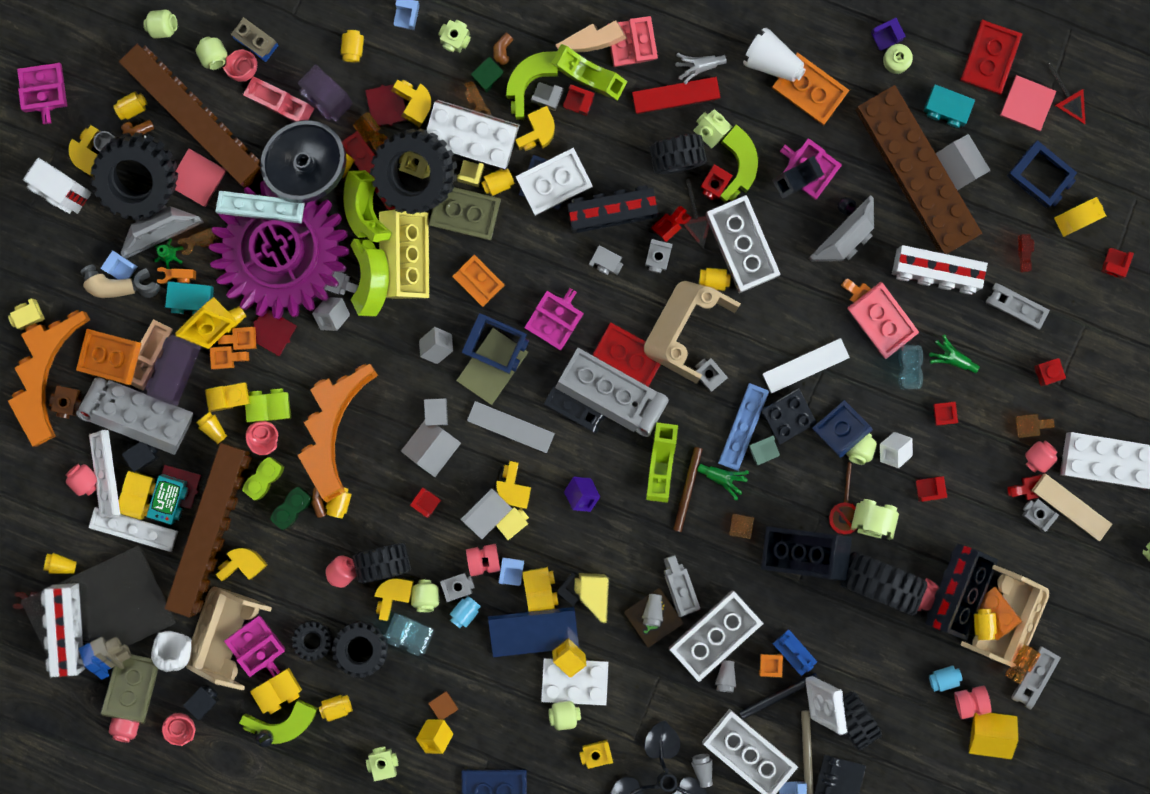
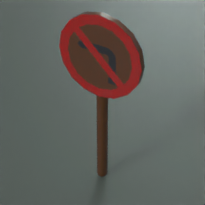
[829,462,856,534]

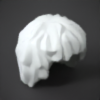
[151,631,192,672]

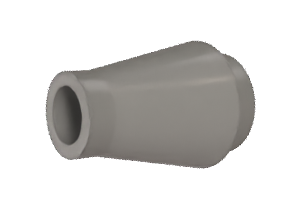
[642,594,663,627]
[715,660,736,693]
[691,754,713,788]

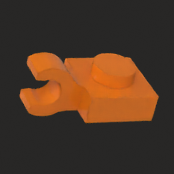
[157,267,196,284]
[841,279,871,303]
[218,327,256,350]
[210,346,249,369]

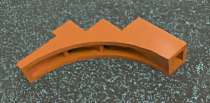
[8,310,90,447]
[298,364,378,503]

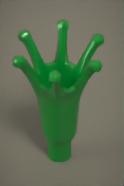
[154,238,184,269]
[929,334,979,373]
[697,464,749,500]

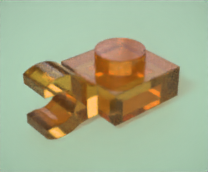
[464,81,491,116]
[353,112,388,150]
[178,228,217,255]
[1015,414,1055,438]
[1005,644,1041,684]

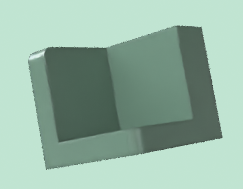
[748,436,780,466]

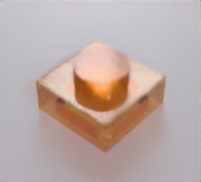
[729,514,754,539]

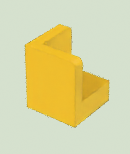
[552,638,587,678]
[416,719,453,754]

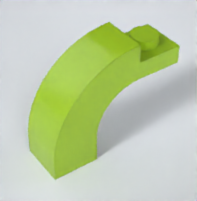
[551,44,628,100]
[506,51,558,120]
[719,124,758,203]
[344,170,392,242]
[350,239,389,316]
[646,422,678,503]
[239,699,318,744]

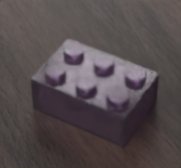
[298,64,353,122]
[146,334,202,406]

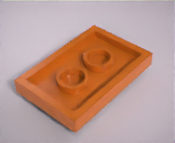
[772,52,849,126]
[76,329,142,385]

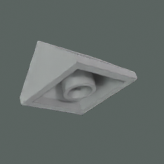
[936,134,991,190]
[401,420,461,477]
[461,489,512,539]

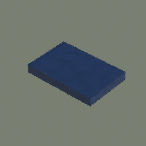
[462,769,527,794]

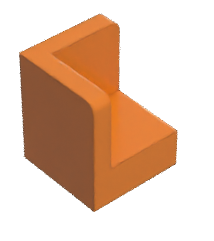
[759,654,783,677]

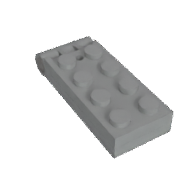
[555,348,669,437]
[76,378,193,455]

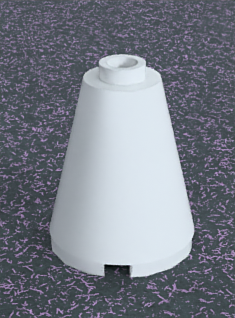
[743,28,806,82]

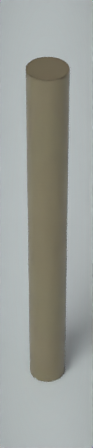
[801,710,814,794]

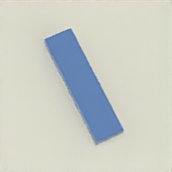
[718,383,769,471]

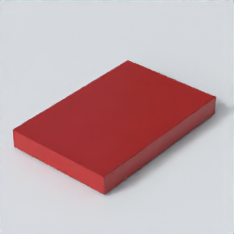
[960,20,1022,95]
[592,322,661,387]

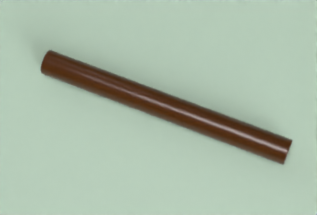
[673,447,703,532]

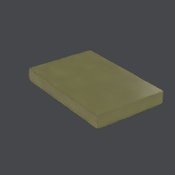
[428,187,501,241]
[457,328,529,405]
[101,654,158,724]

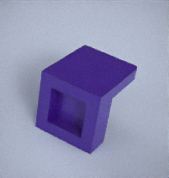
[871,18,906,51]
[564,477,600,512]

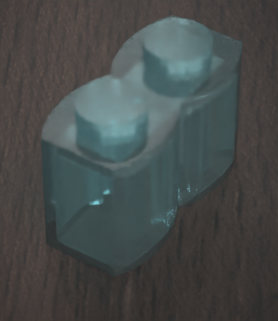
[898,345,923,390]
[385,613,435,656]

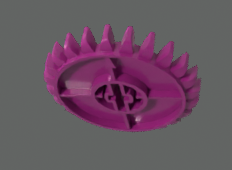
[209,181,349,319]

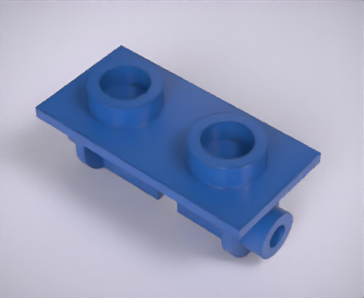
[773,629,817,676]

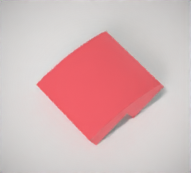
[607,16,658,67]

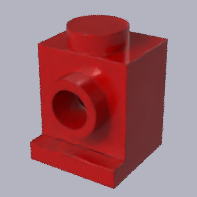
[700,164,733,200]

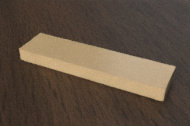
[1031,474,1112,541]

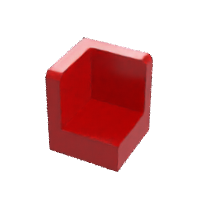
[564,84,594,116]
[1101,248,1134,279]
[916,476,947,502]
[410,488,441,518]

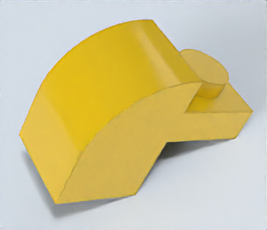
[391,80,431,127]
[516,106,555,151]
[69,125,101,176]
[1054,197,1106,237]
[205,383,250,412]
[497,461,531,509]
[216,548,268,581]
[375,578,414,621]

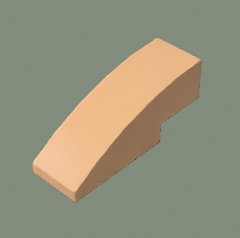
[556,20,627,52]
[131,319,173,391]

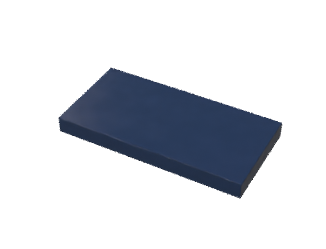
[488,607,579,657]

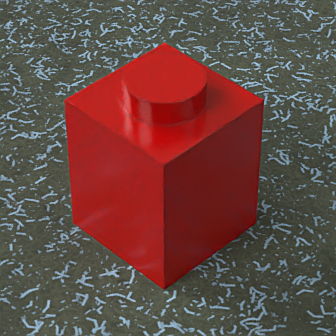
[1034,358,1066,386]

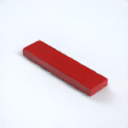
[632,77,720,114]
[342,131,396,210]

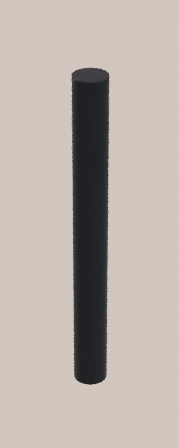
[739,673,819,719]

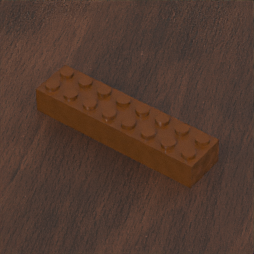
[119,44,262,188]
[855,85,982,254]
[165,443,252,617]

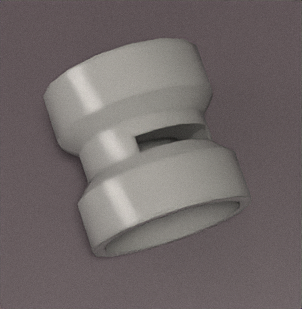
[93,131,115,152]

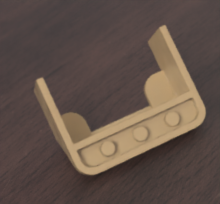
[644,281,741,384]
[961,565,1049,668]
[186,587,272,690]

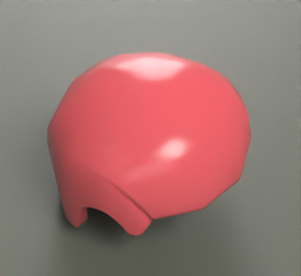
[223,49,257,82]
[246,420,278,455]
[162,713,196,746]

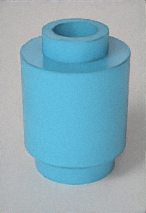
[450,595,481,628]
[929,665,963,692]

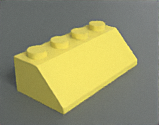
[379,210,429,299]
[574,573,608,622]

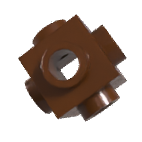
[49,385,82,419]

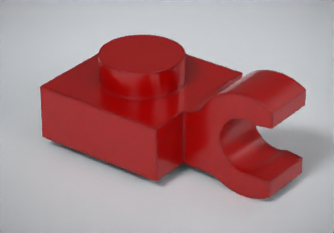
[651,206,691,242]
[1007,474,1043,500]

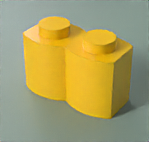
[118,471,156,520]
[522,567,559,612]
[250,668,302,714]

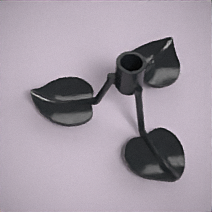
[611,721,707,794]

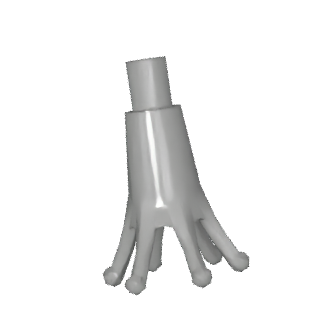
[675,53,727,84]

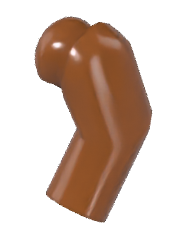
[493,32,514,65]
[121,120,154,136]
[311,487,327,518]

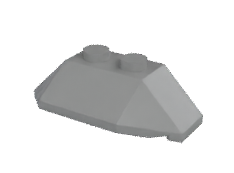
[808,195,874,261]
[121,205,204,259]

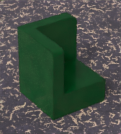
[471,57,503,93]

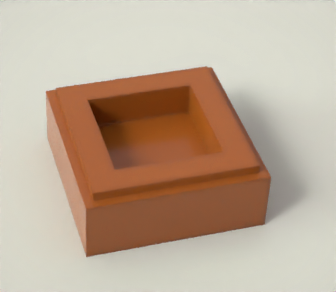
[429,691,458,720]

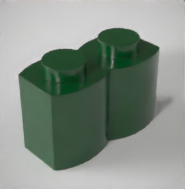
[270,487,312,530]

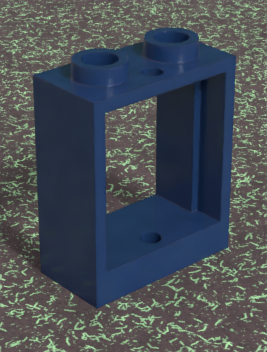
[1007,140,1077,208]
[462,313,529,375]

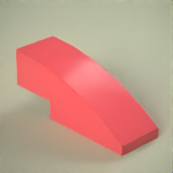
[243,76,314,122]

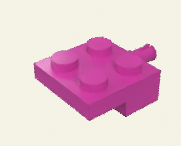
[17,63,67,124]
[780,138,842,200]
[524,288,584,351]
[224,614,285,677]

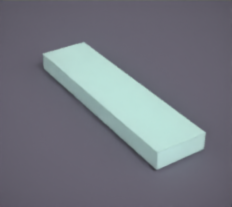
[216,191,305,223]

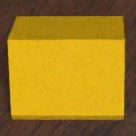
[175,297,236,349]
[968,713,1018,759]

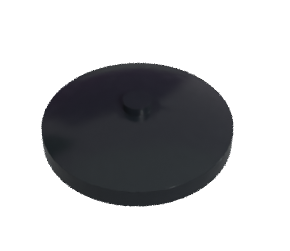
[260,120,346,203]

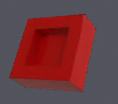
[933,402,958,426]

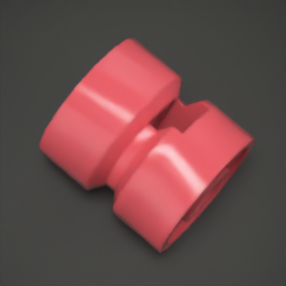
[466,544,501,576]
[954,686,991,719]

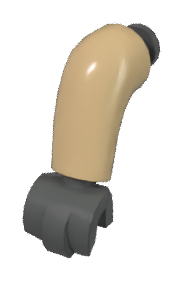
[80,264,161,298]

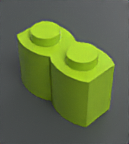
[245,389,291,423]
[242,457,284,500]

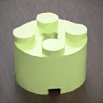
[851,499,899,540]

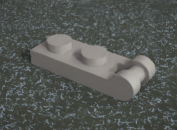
[985,283,1050,330]
[1011,646,1061,710]

